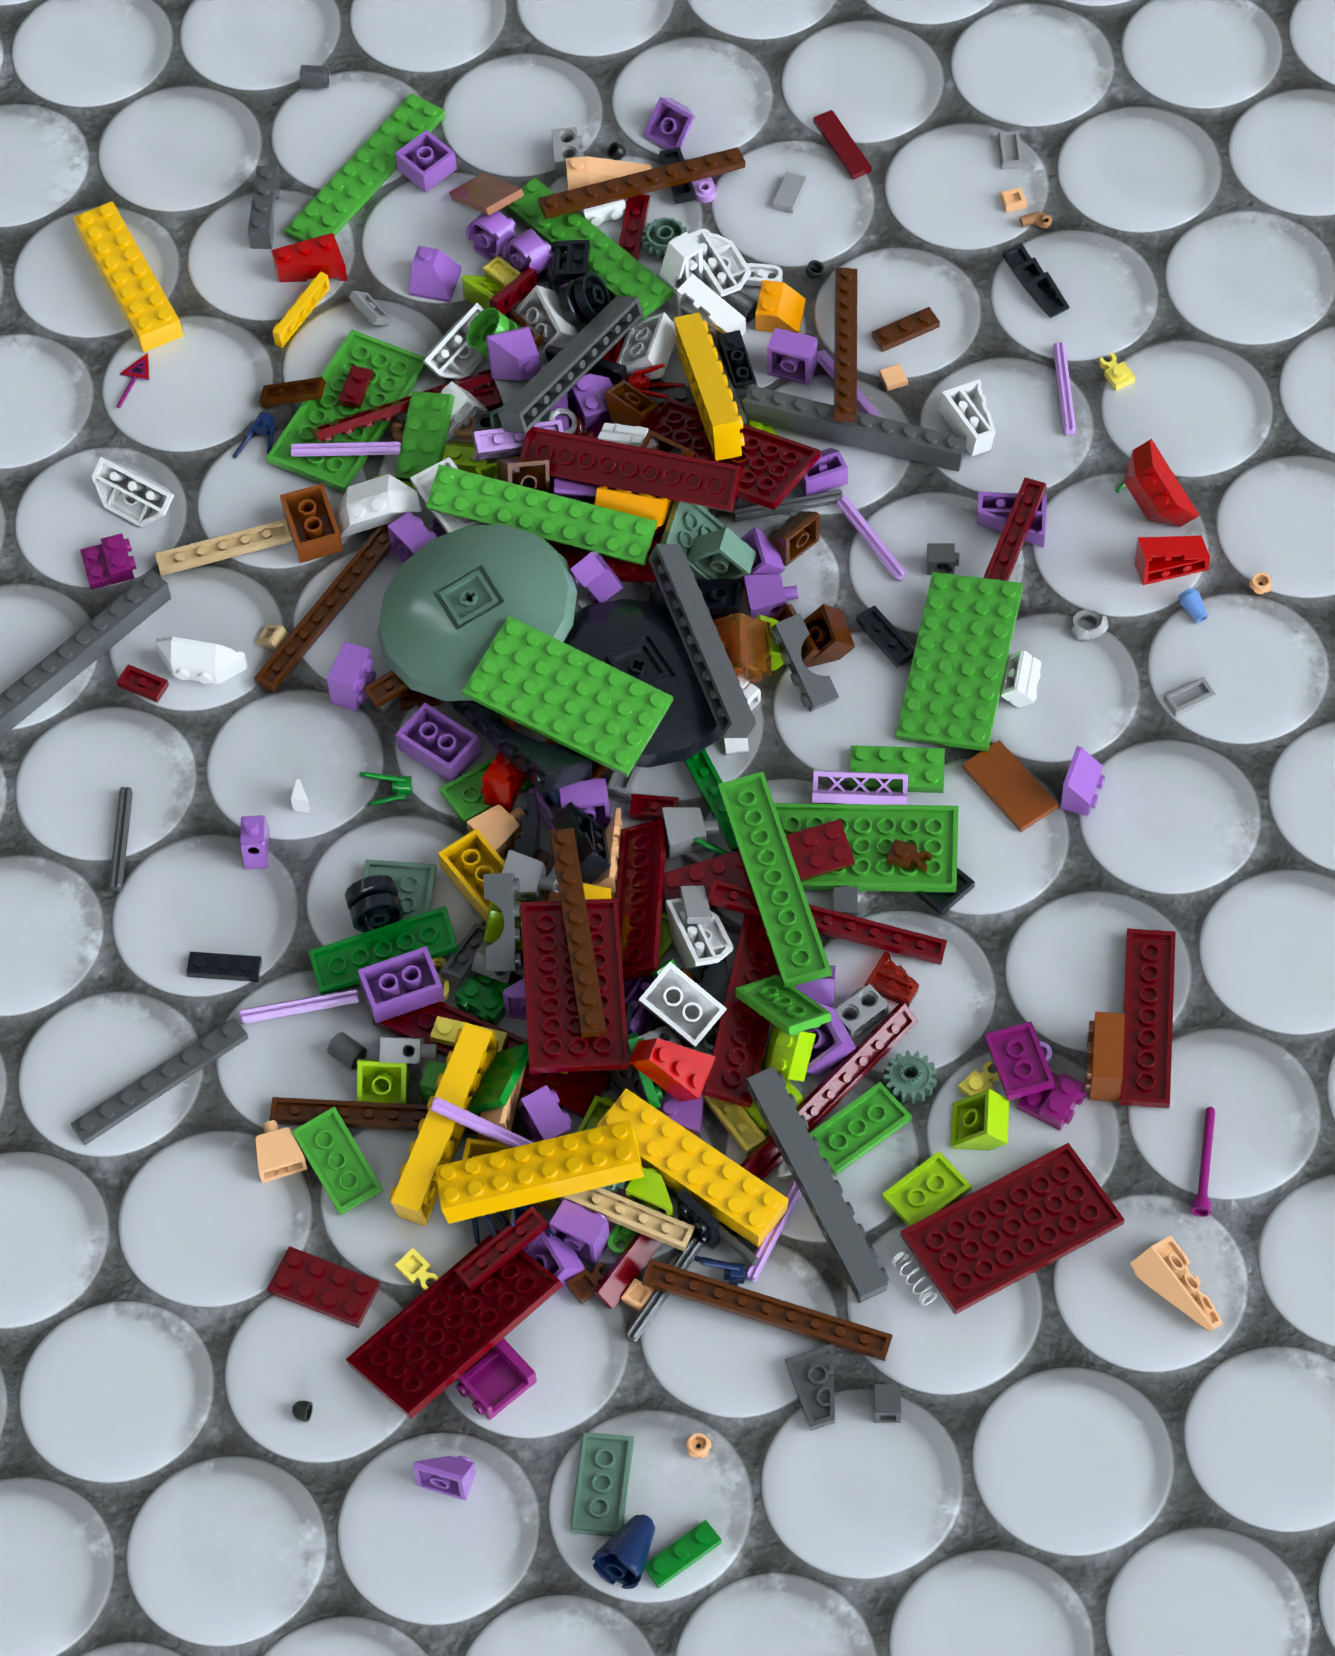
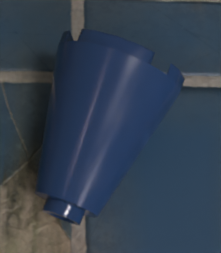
[592,1514,656,1589]

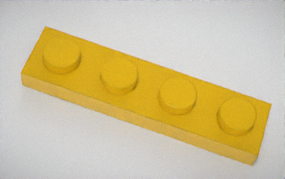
[272,272,330,348]

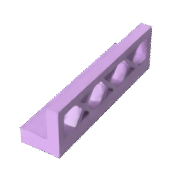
[472,419,564,461]
[812,770,908,805]

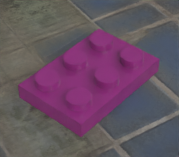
[984,1021,1055,1101]

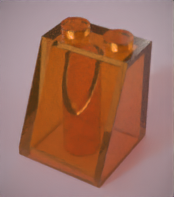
[713,613,772,682]

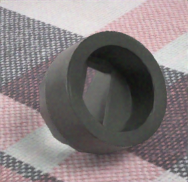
[607,142,626,160]
[806,260,824,280]
[292,1400,313,1422]

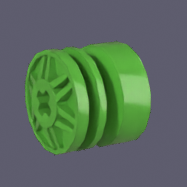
[466,308,522,360]

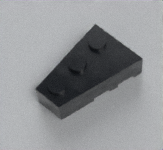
[551,802,611,884]

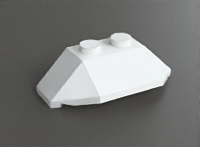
[689,228,751,297]
[423,303,485,380]
[92,457,174,527]
[335,474,422,538]
[155,637,248,685]
[665,898,734,969]

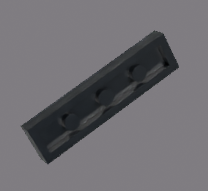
[545,345,628,385]

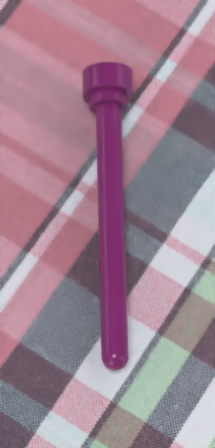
[1191,1107,1215,1217]

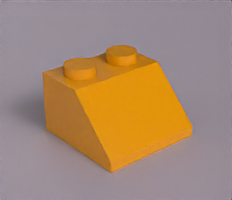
[755,280,806,333]

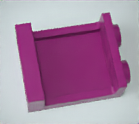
[455,1338,537,1420]

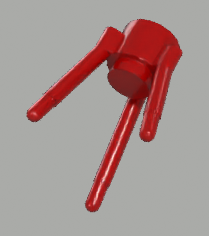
[628,363,685,399]

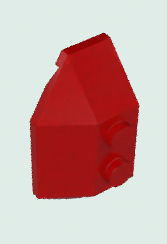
[1124,439,1200,527]

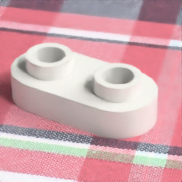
[745,263,783,286]

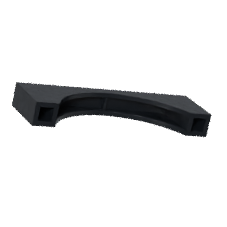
[447,700,593,793]

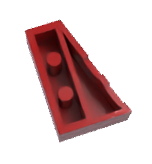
[271,233,348,282]

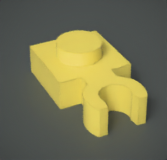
[1099,352,1135,391]
[958,1061,999,1097]
[395,1248,439,1291]

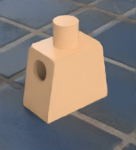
[467,805,526,858]
[255,1120,308,1183]

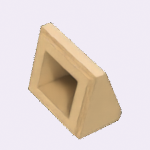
[255,625,289,651]

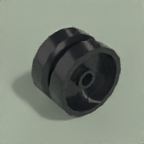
[558,272,611,328]
[344,875,404,932]

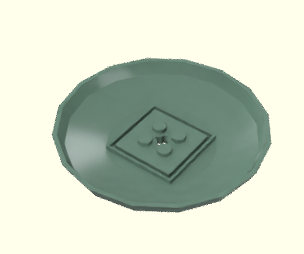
[377,524,577,701]

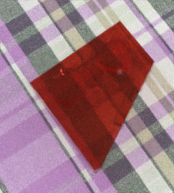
[865,951,919,1008]

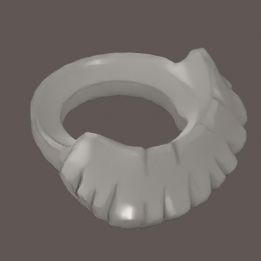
[542,408,577,434]
[1071,610,1108,641]

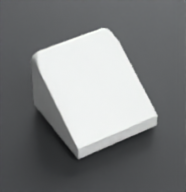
[723,738,749,755]
[290,779,310,813]

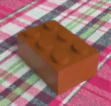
[280,483,343,563]
[1085,1012,1125,1102]

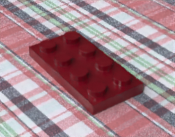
[267,1246,381,1328]

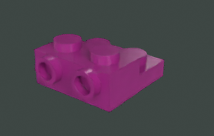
[80,533,137,590]
[1017,1072,1086,1131]

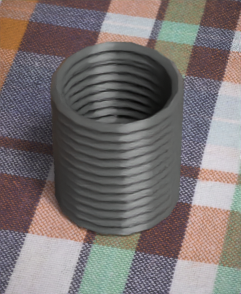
[300,64,330,88]
[725,291,758,322]
[327,1032,367,1070]

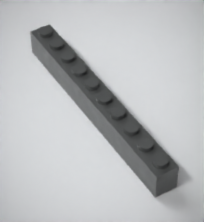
[498,296,644,434]
[744,385,967,472]
[648,544,756,738]
[0,570,171,739]
[746,1066,889,1303]

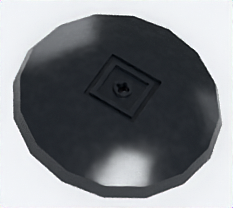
[564,599,721,768]

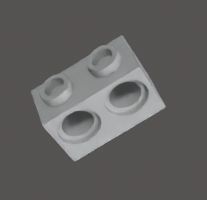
[551,127,584,176]
[834,984,889,1041]

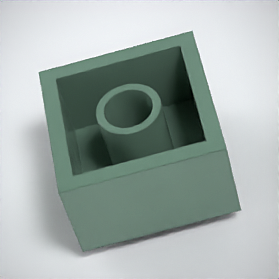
[687,527,756,579]

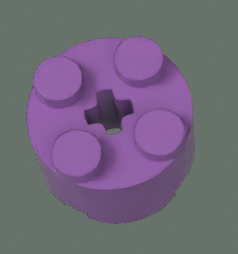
[466,211,516,259]
[502,229,551,275]

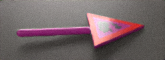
[117,353,149,408]

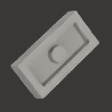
[349,291,392,326]

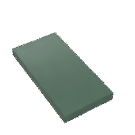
[570,1432,634,1537]

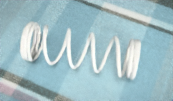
[892,1250,938,1305]

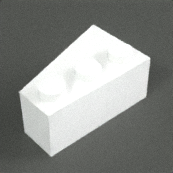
[659,232,704,310]
[677,274,746,342]
[938,379,995,456]
[441,381,487,443]

